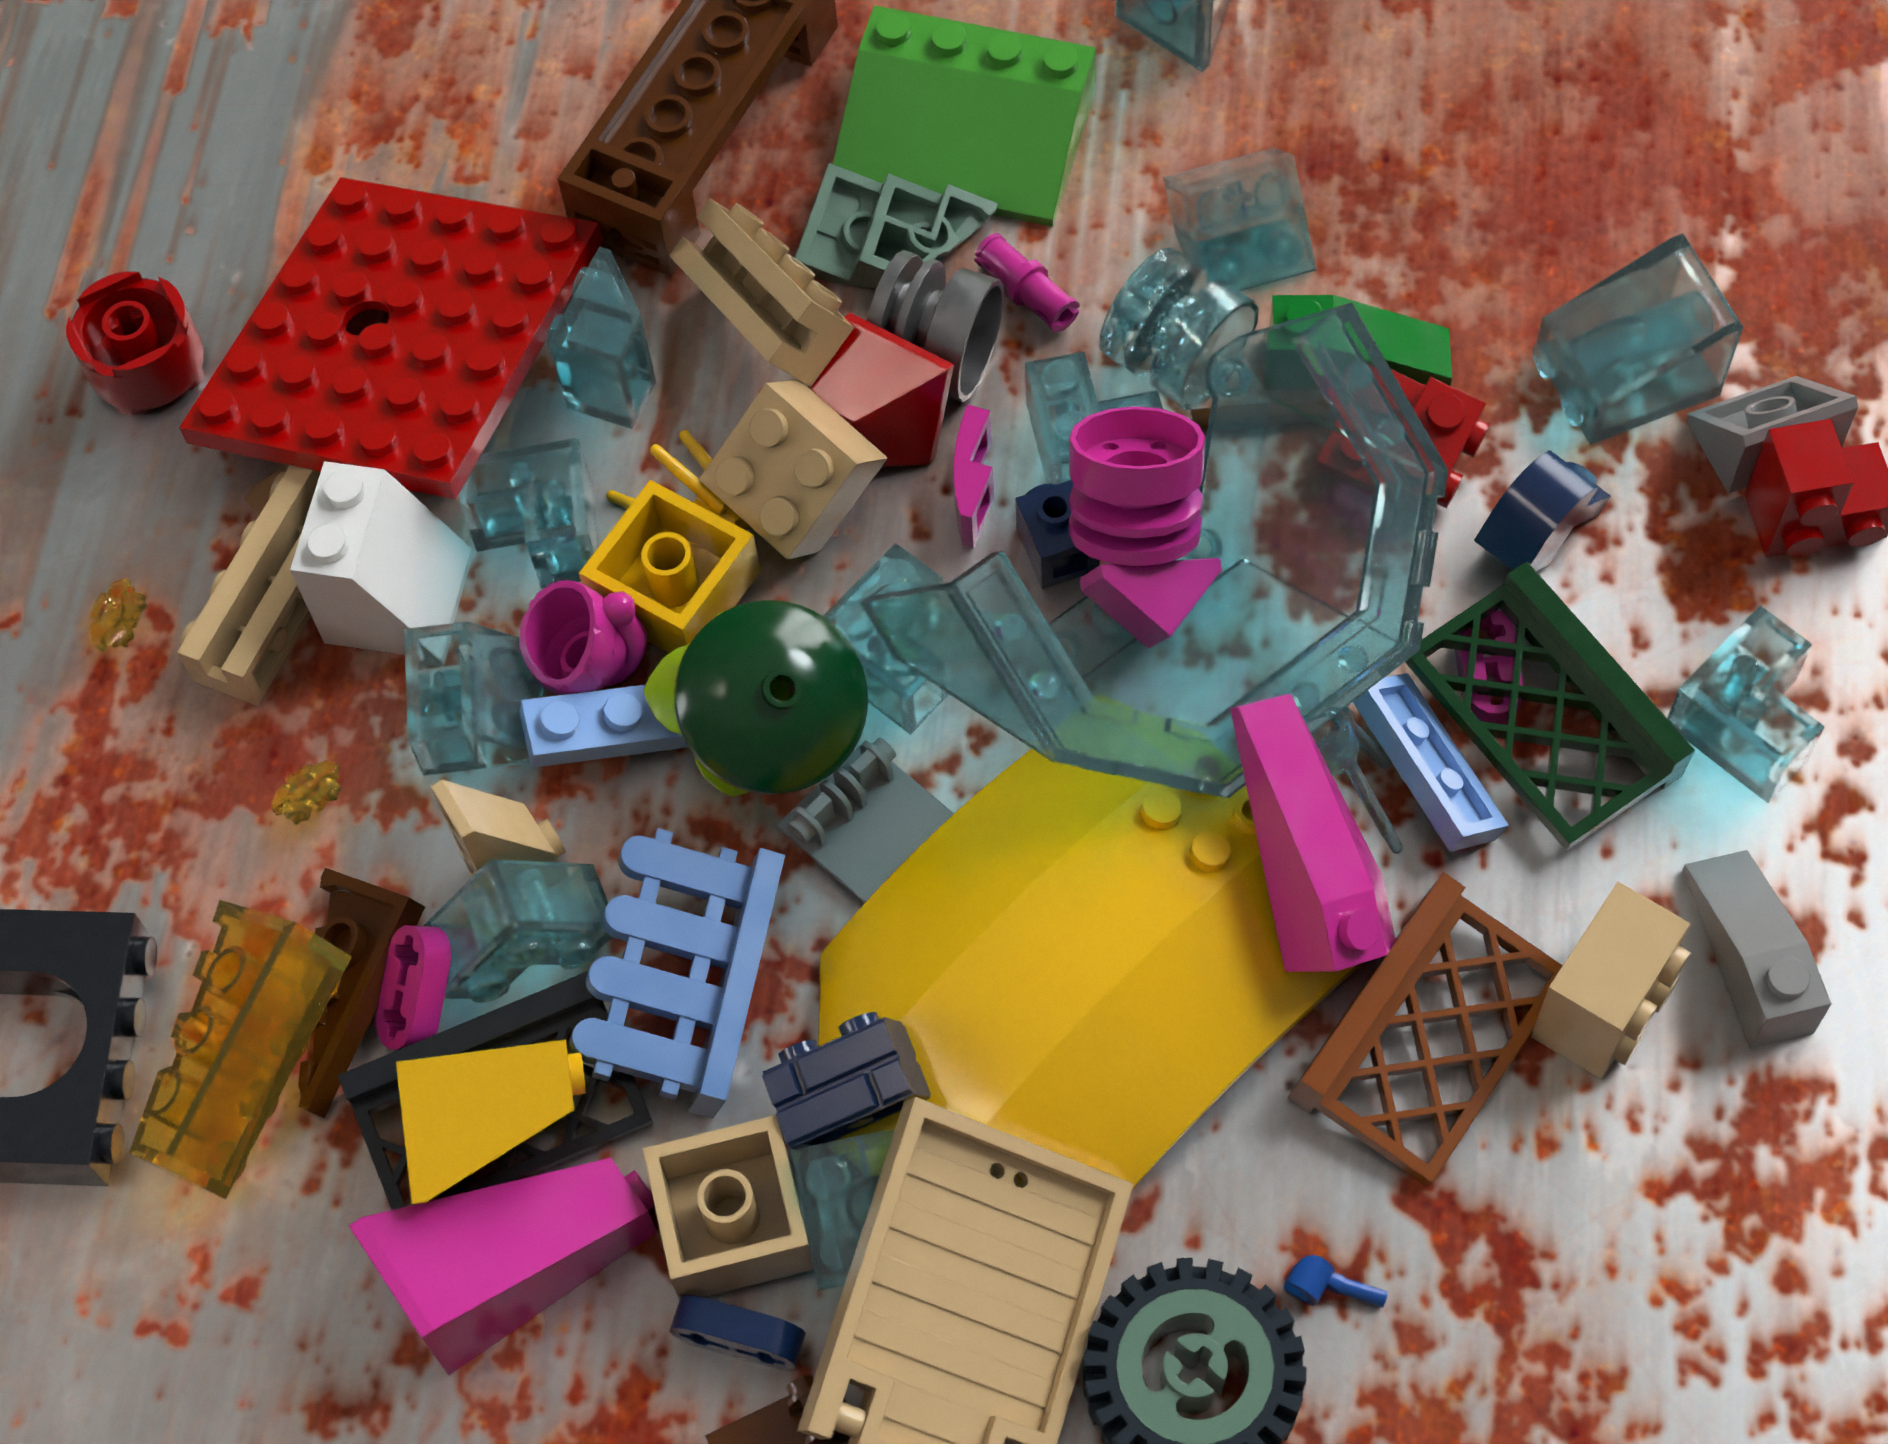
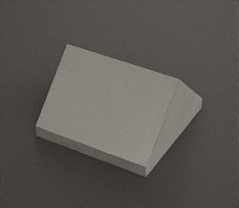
[1686,376,1858,494]

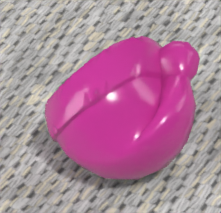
[519,580,648,695]

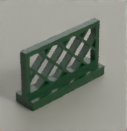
[1402,561,1695,851]

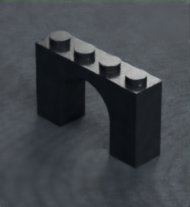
[0,909,157,1186]

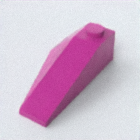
[1230,694,1396,972]

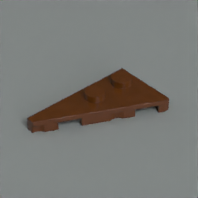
[298,868,425,1118]

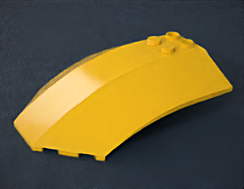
[818,695,1363,1190]

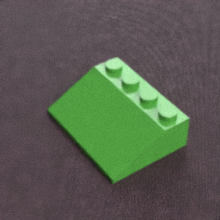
[833,5,1096,227]

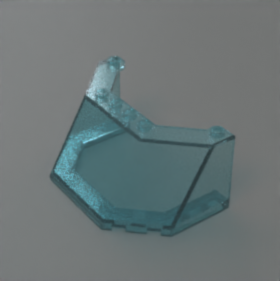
[860,302,1449,798]

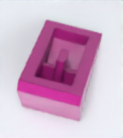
[1080,558,1222,649]

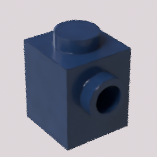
[1015,480,1100,589]

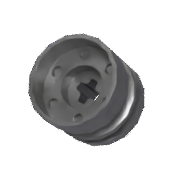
[867,250,1004,402]

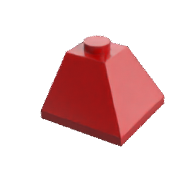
[807,313,954,467]

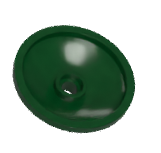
[674,600,868,795]

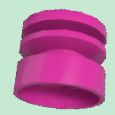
[1069,406,1205,567]

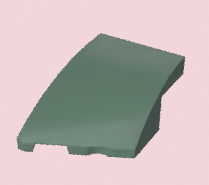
[794,163,998,288]

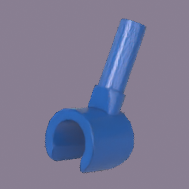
[1284,1255,1388,1308]

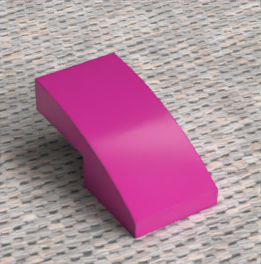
[953,404,994,549]

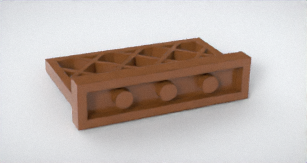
[1287,872,1563,1188]

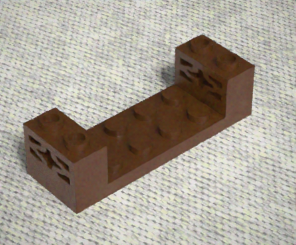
[557,0,838,277]

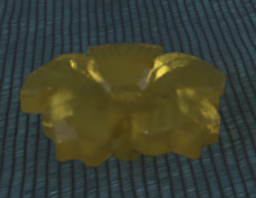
[89,578,147,651]
[271,760,342,825]

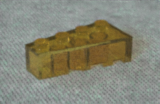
[129,900,352,1199]

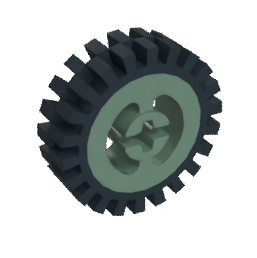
[1083,1257,1307,1444]

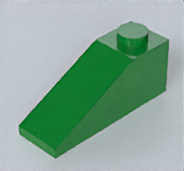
[1268,295,1452,386]

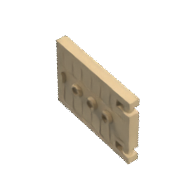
[797,1097,1133,1444]

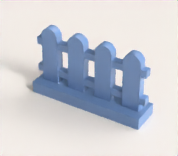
[569,828,785,1119]

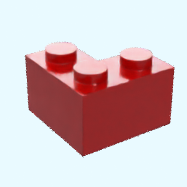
[1744,419,1888,558]

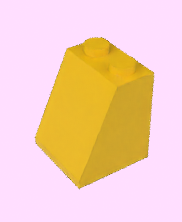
[396,1040,586,1204]

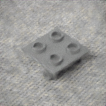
[777,738,954,903]

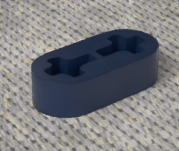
[669,1295,806,1370]

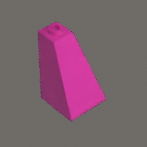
[349,1158,657,1375]

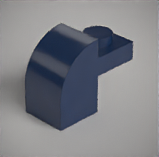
[1474,450,1611,571]

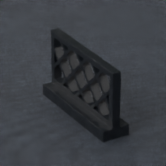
[338,971,654,1210]

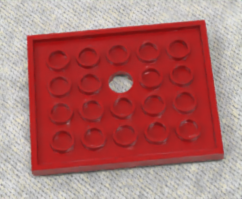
[179,177,603,500]

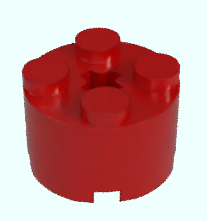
[66,271,204,415]

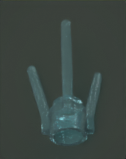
[1303,706,1403,854]

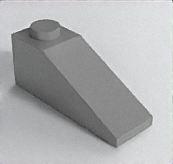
[1682,850,1832,1049]

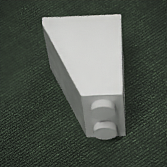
[290,461,473,660]

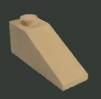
[430,779,566,919]

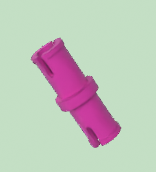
[974,233,1080,333]

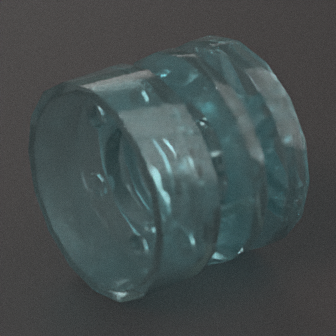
[1100,247,1259,410]

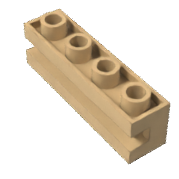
[669,198,854,387]
[177,465,321,706]

